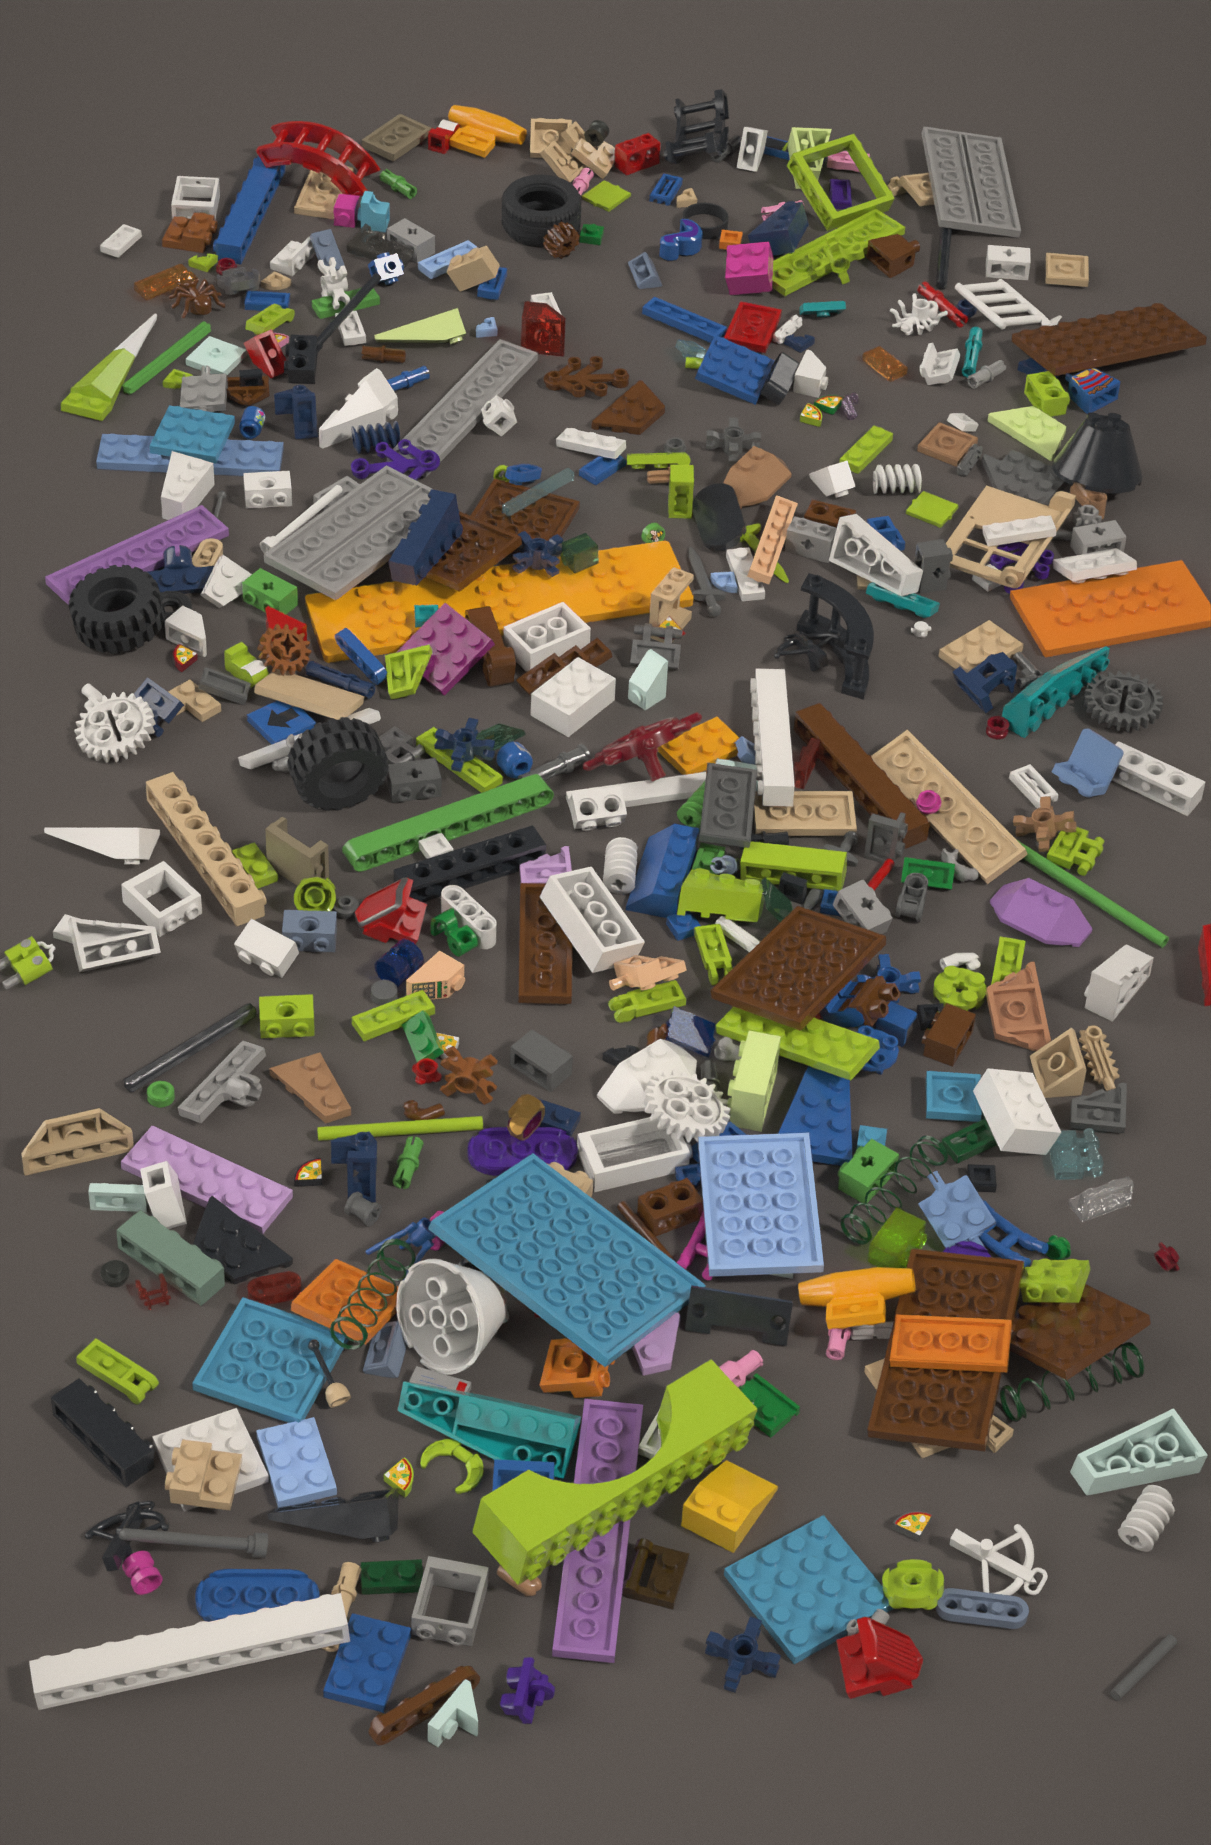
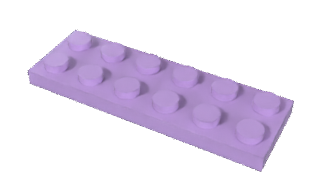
[121,1126,293,1234]

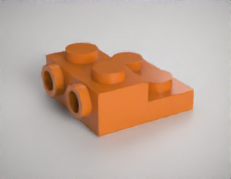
[540,1338,615,1398]

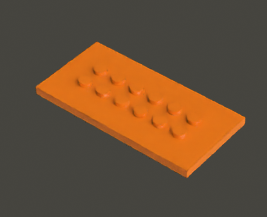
[1009,560,1211,657]

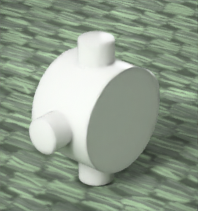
[911,621,931,638]

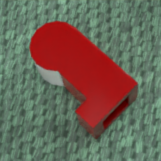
[428,119,460,154]

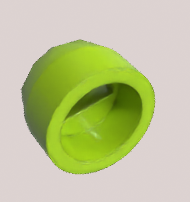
[493,465,509,482]

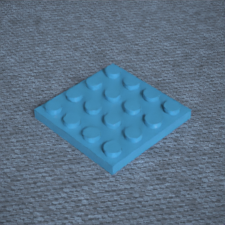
[192,1297,349,1423]
[724,1515,894,1664]

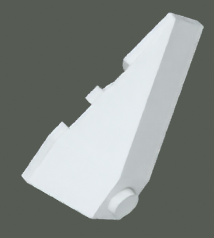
[44,828,160,865]

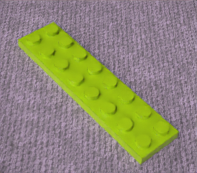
[772,209,905,296]

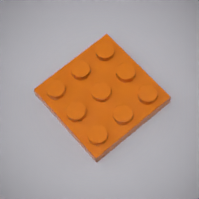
[291,1259,399,1345]

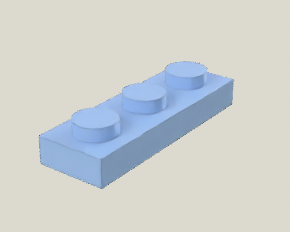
[418,240,477,279]

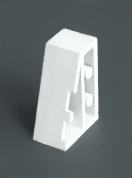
[161,451,214,520]
[68,917,161,972]
[1084,944,1154,1022]

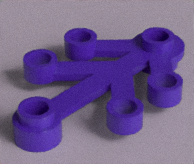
[351,439,440,481]
[989,542,1054,594]

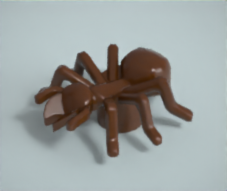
[169,276,225,319]

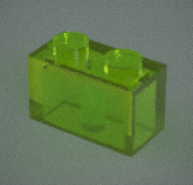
[867,1207,927,1268]

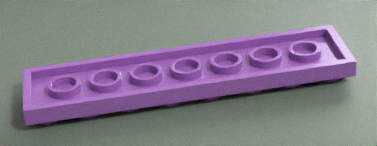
[45,505,229,605]

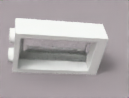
[577,1117,693,1192]

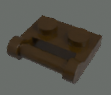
[622,1538,689,1610]

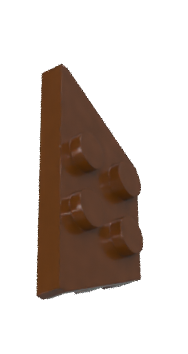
[592,380,665,435]

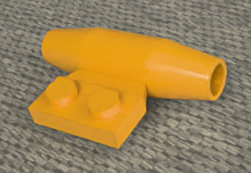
[448,105,527,158]
[798,1267,916,1329]

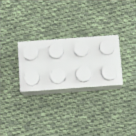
[540,867,645,973]

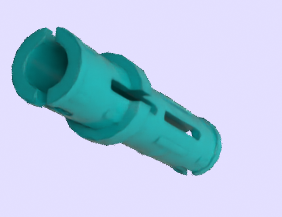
[962,327,983,378]

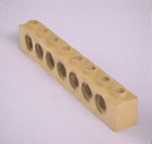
[146,772,267,926]

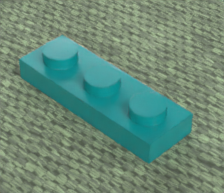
[865,582,940,618]

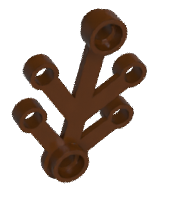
[544,356,629,398]

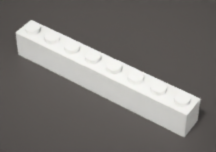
[750,669,795,806]

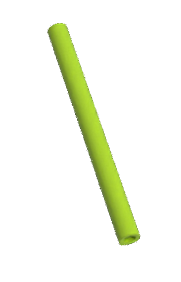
[317,1116,483,1141]

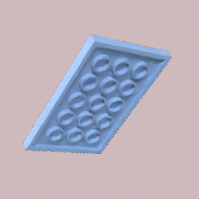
[698,1133,824,1277]

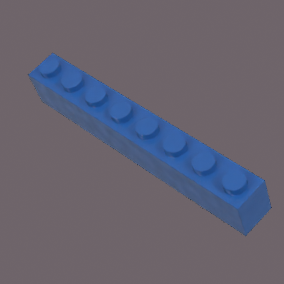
[213,156,285,265]

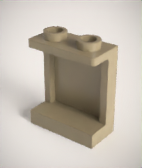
[265,817,329,886]

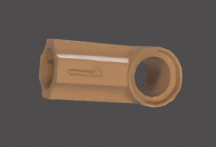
[1070,482,1107,520]

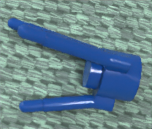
[366,1218,436,1281]

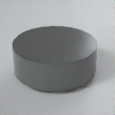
[371,980,397,1005]

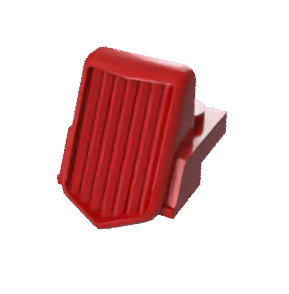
[836,1617,923,1699]

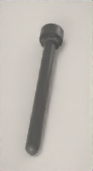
[119,1528,268,1558]

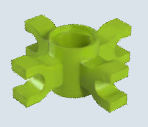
[811,234,865,285]

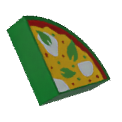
[814,395,844,415]

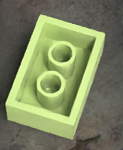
[727,1031,781,1132]

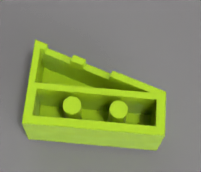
[677,868,767,922]

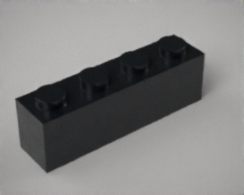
[51,1378,155,1488]

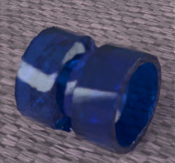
[375,939,424,987]

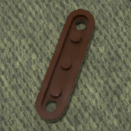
[368,1666,480,1745]

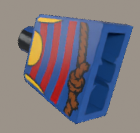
[1065,368,1121,414]

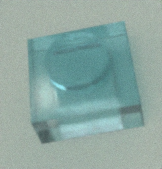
[675,339,706,358]

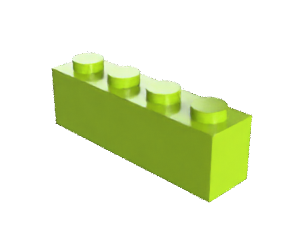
[740,842,847,891]

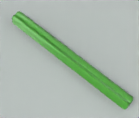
[122,321,211,395]

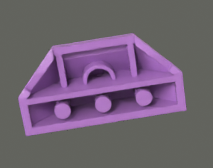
[990,878,1092,947]

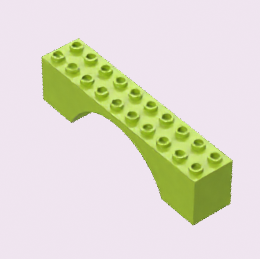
[472,1359,757,1585]

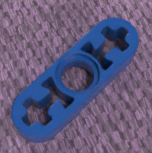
[335,628,387,685]

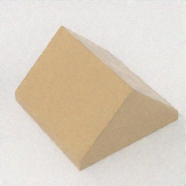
[1030,1028,1086,1098]

